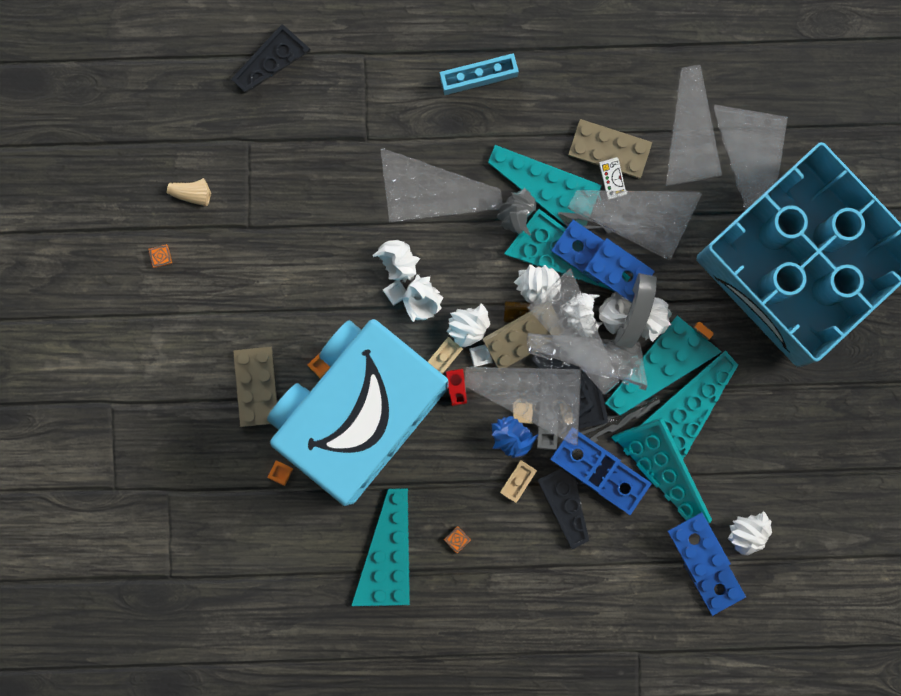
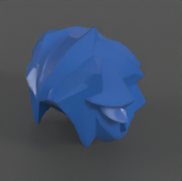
[491,416,538,458]

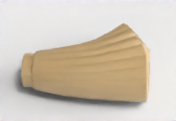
[167,178,211,206]

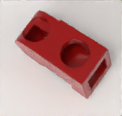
[446,368,467,406]

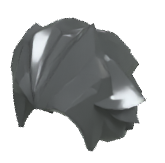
[497,188,536,235]

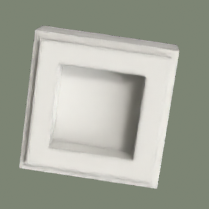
[383,280,406,306]
[469,345,493,367]

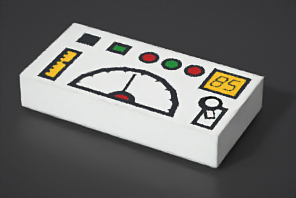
[599,157,627,200]

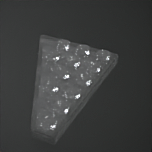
[713,105,788,210]
[381,148,502,223]
[568,190,702,260]
[465,367,581,445]

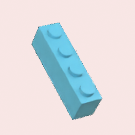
[440,53,519,95]

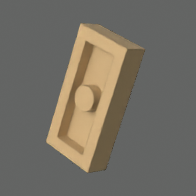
[428,337,463,374]
[500,460,537,503]

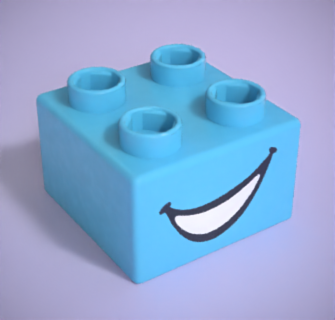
[696,143,901,367]
[267,319,449,506]

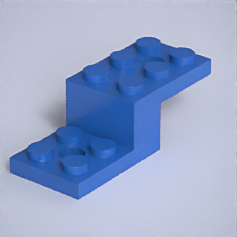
[551,220,655,303]
[550,427,652,515]
[667,512,746,616]

